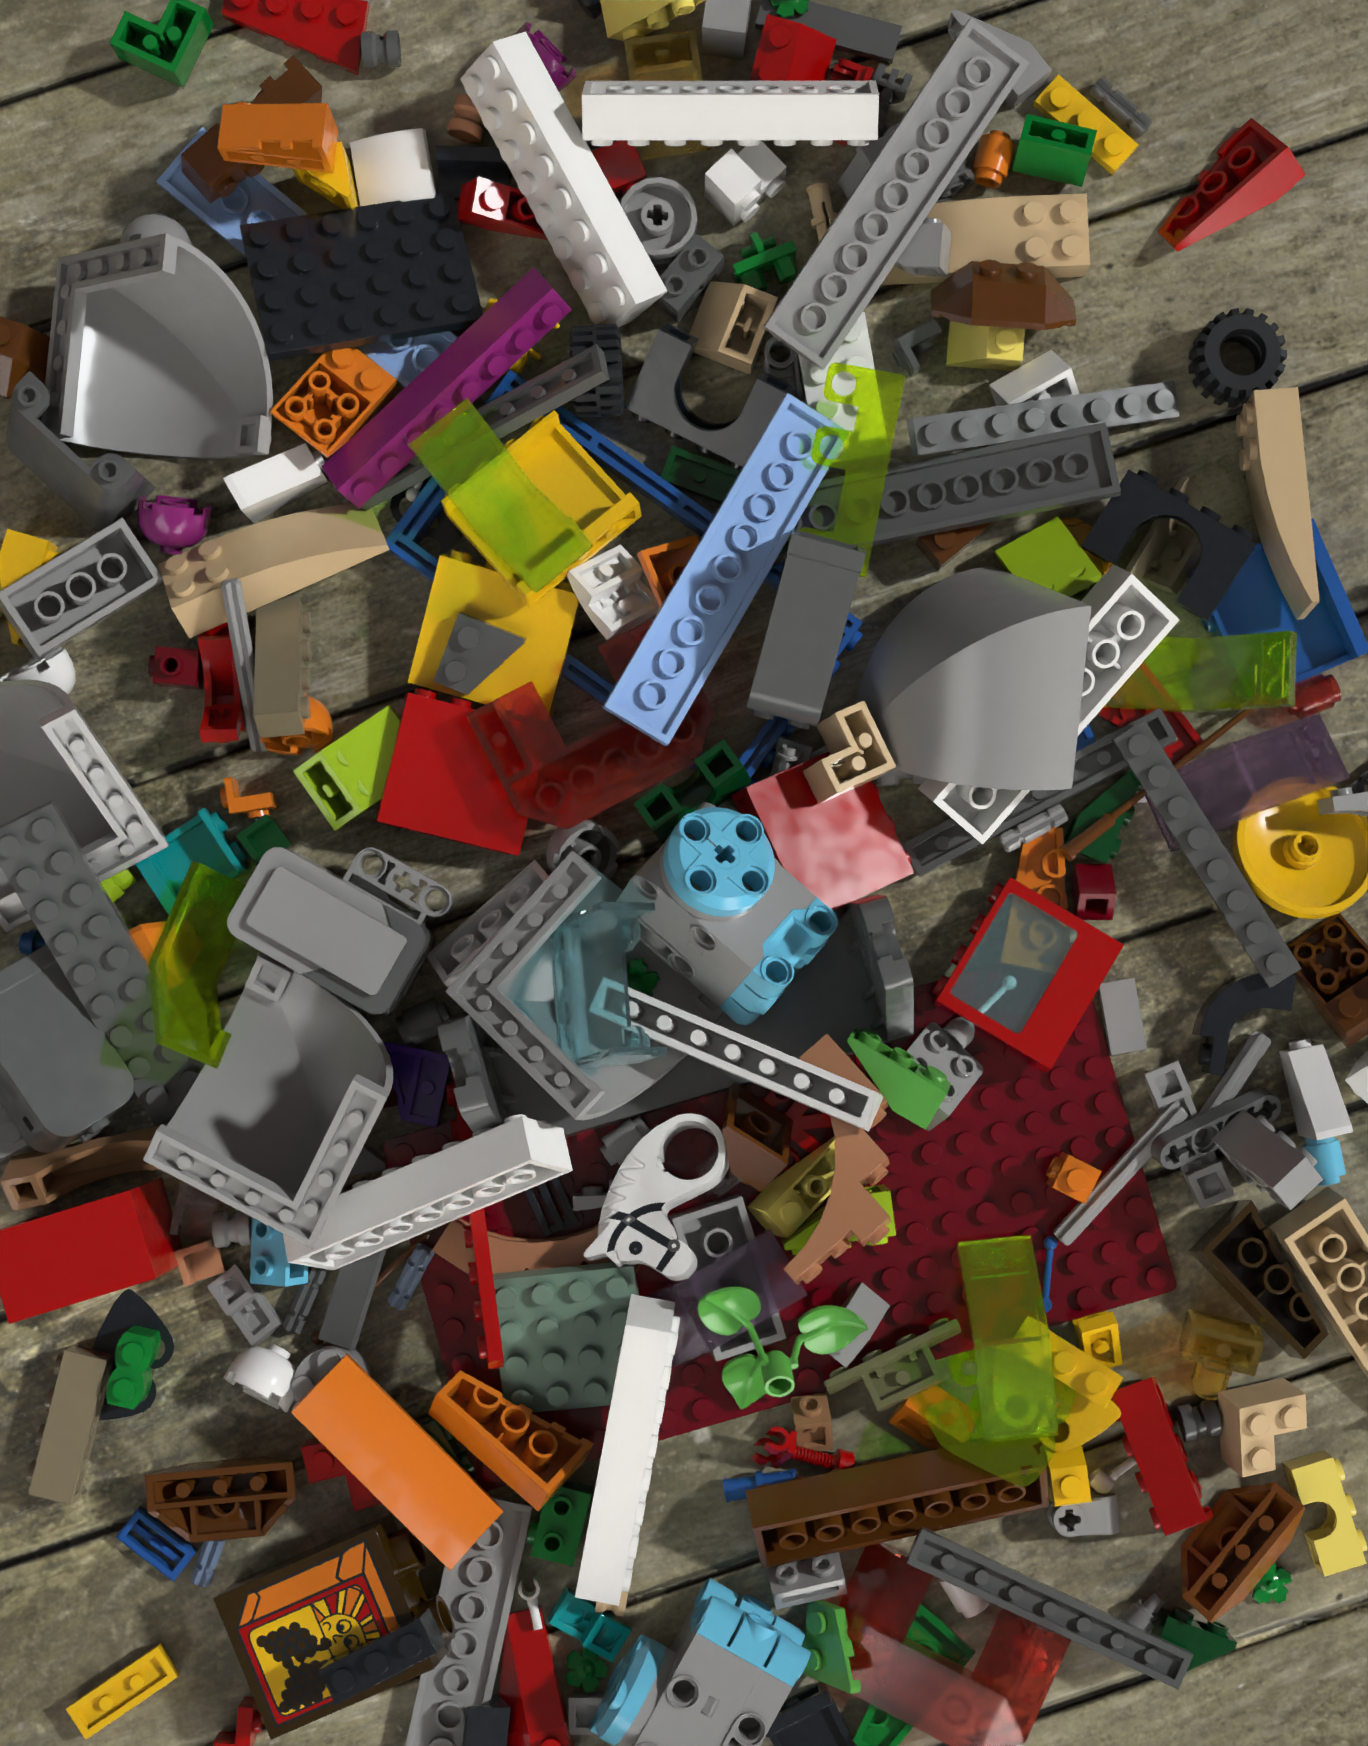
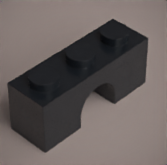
[319,1608,446,1705]

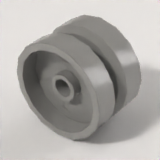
[620,177,697,270]

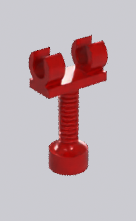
[752,1427,855,1471]

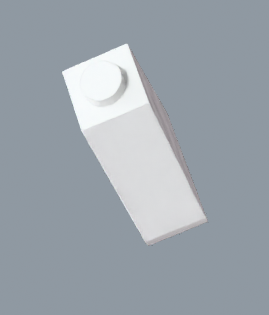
[223,443,328,523]
[1279,1038,1353,1140]

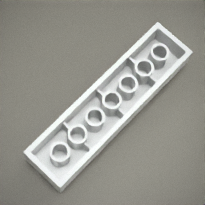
[460,31,667,327]
[582,80,879,146]
[918,564,1179,845]
[283,1114,573,1271]
[575,1294,680,1606]

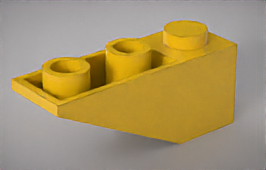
[0,529,59,649]

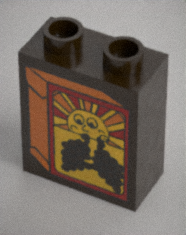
[213,1513,455,1740]

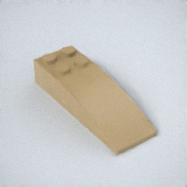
[881,193,1090,285]
[1236,387,1320,620]
[158,504,390,639]
[1268,1187,1368,1378]

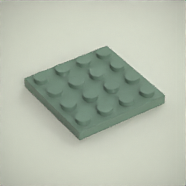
[493,1262,639,1413]

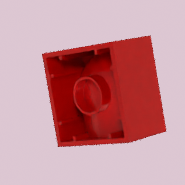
[0,1178,183,1324]

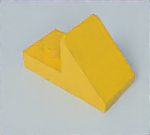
[1072,1311,1123,1368]

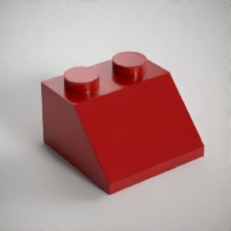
[749,14,837,81]

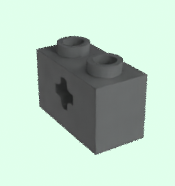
[654,233,724,322]

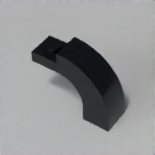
[1192,973,1296,1076]

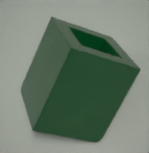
[236,814,293,865]

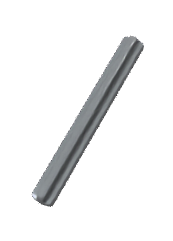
[221,578,267,752]
[1053,1102,1188,1246]

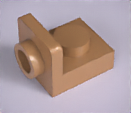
[791,1393,833,1451]

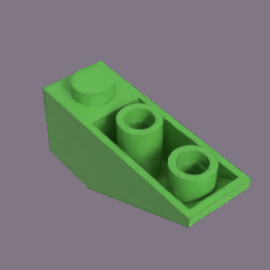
[847,1028,951,1130]

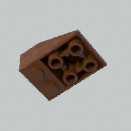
[1288,913,1368,1048]

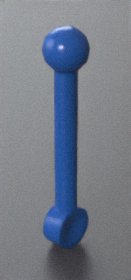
[1037,1236,1058,1312]

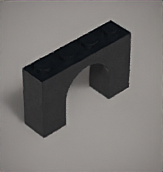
[625,323,796,470]
[1082,469,1256,623]

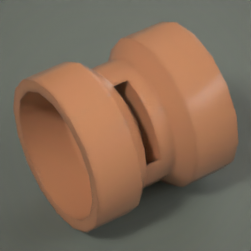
[447,94,484,143]

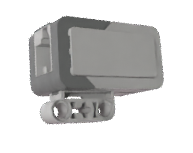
[227,847,454,1016]

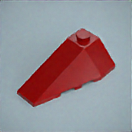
[1158,118,1306,252]
[499,1605,575,1746]

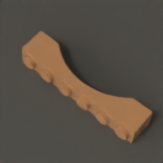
[0,1124,168,1211]

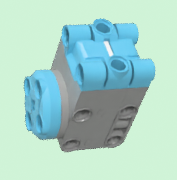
[612,802,838,1025]
[589,1578,811,1746]

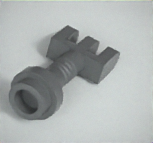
[873,63,913,139]

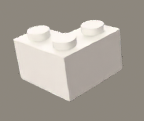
[704,140,787,226]

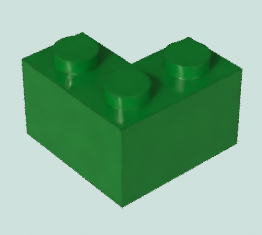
[110,0,214,89]

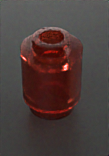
[1283,674,1341,720]

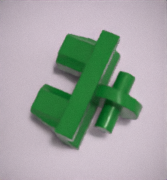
[732,231,798,292]

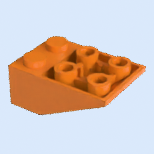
[270,347,397,458]

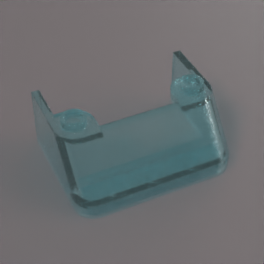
[550,901,667,1069]

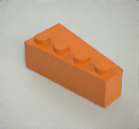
[428,1370,594,1511]

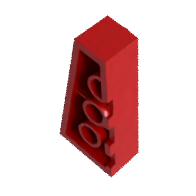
[1112,1377,1214,1536]

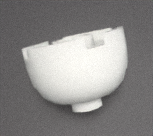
[0,647,76,694]
[224,1344,297,1413]

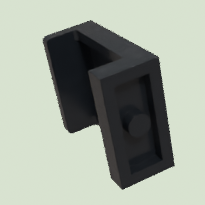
[766,1682,857,1746]

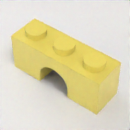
[1282,1450,1368,1577]

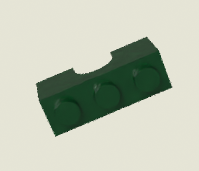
[633,739,752,845]

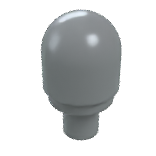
[1120,1592,1166,1631]

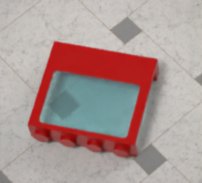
[932,877,1124,1073]

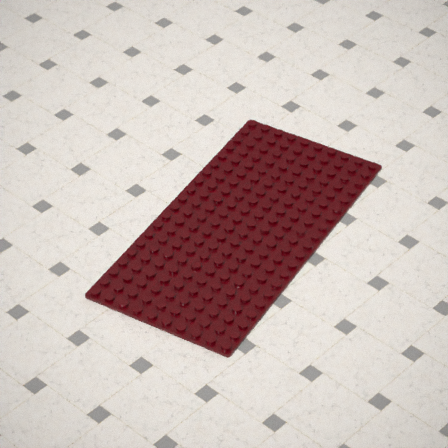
[383,943,1177,1491]

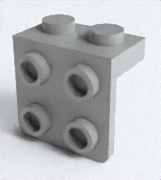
[906,1022,983,1131]

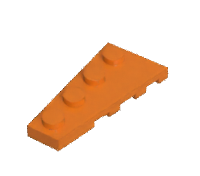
[998,826,1070,975]

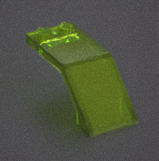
[408,398,593,593]
[1104,630,1297,713]
[149,861,246,1069]
[958,1235,1058,1443]

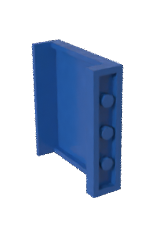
[1186,519,1368,705]

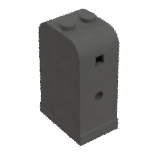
[746,529,866,729]
[0,945,134,1153]

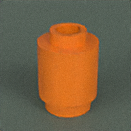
[972,130,1015,188]

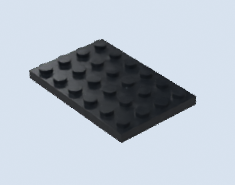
[240,192,483,361]

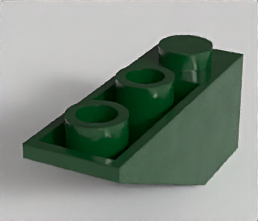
[1064,768,1143,864]

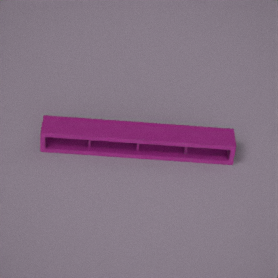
[321,267,572,509]

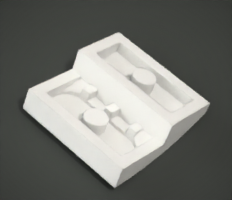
[350,128,436,206]
[567,544,660,640]

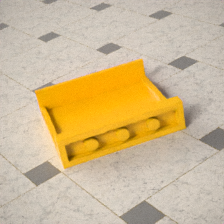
[441,410,642,608]
[408,549,580,722]

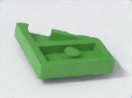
[802,1600,861,1694]

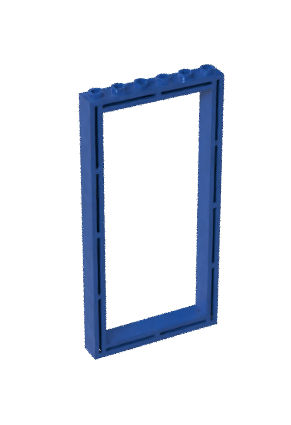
[386,369,863,798]

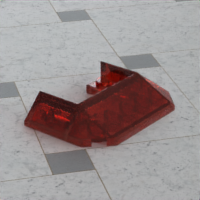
[466,617,714,830]
[838,1543,1071,1746]

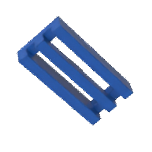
[116,1505,198,1582]

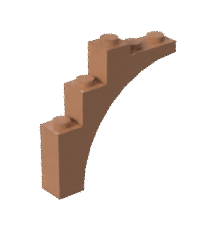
[784,1034,892,1285]
[432,1218,642,1274]

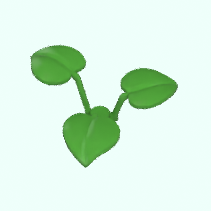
[697,1287,868,1410]

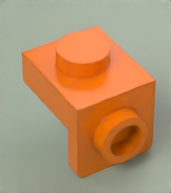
[220,777,278,820]

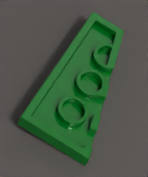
[853,1601,976,1746]

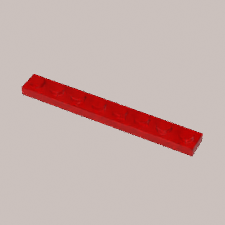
[445,1072,504,1369]

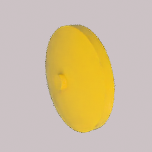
[1232,778,1368,919]

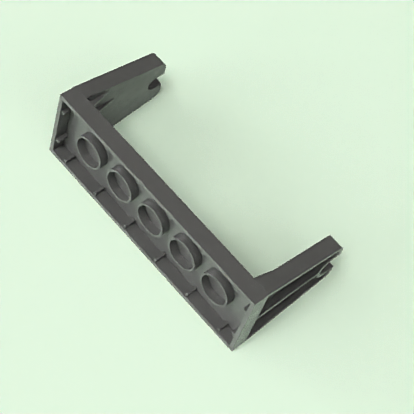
[437,895,914,1138]

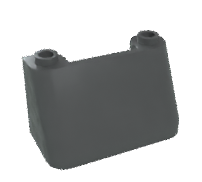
[6,371,156,531]

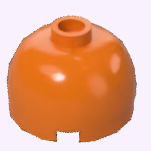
[260,693,333,755]

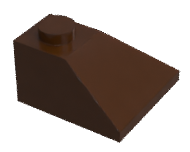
[722,1082,793,1192]

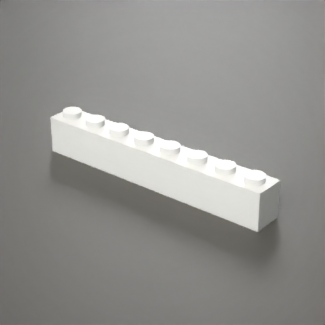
[589,977,883,1132]

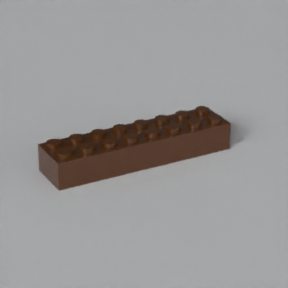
[745,1429,1050,1568]

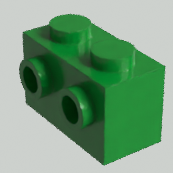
[1012,114,1097,187]
[526,1480,593,1567]

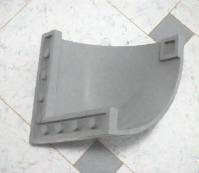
[41,233,273,459]
[856,566,1091,790]
[0,679,169,932]
[445,851,726,1120]
[143,952,393,1249]

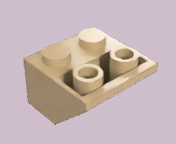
[689,281,778,375]

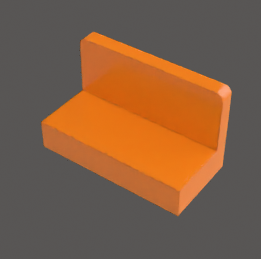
[889,1385,979,1450]

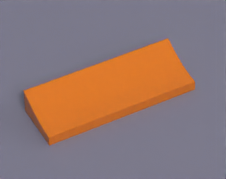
[291,1353,504,1571]

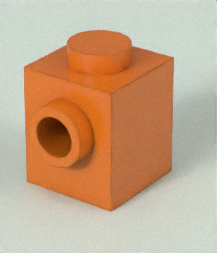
[1046,1151,1102,1204]

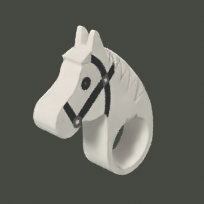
[584,1113,729,1281]

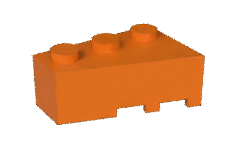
[217,102,339,173]

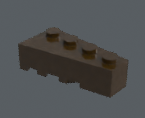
[1189,1200,1329,1359]

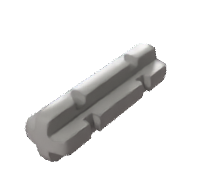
[999,804,1068,852]

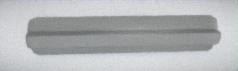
[1198,1031,1271,1115]

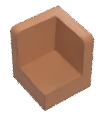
[174,1237,227,1287]

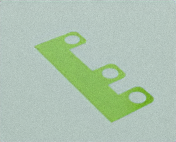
[799,363,906,578]

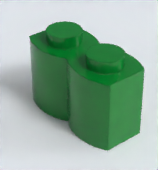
[106,1325,161,1410]

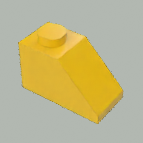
[1041,1421,1092,1507]

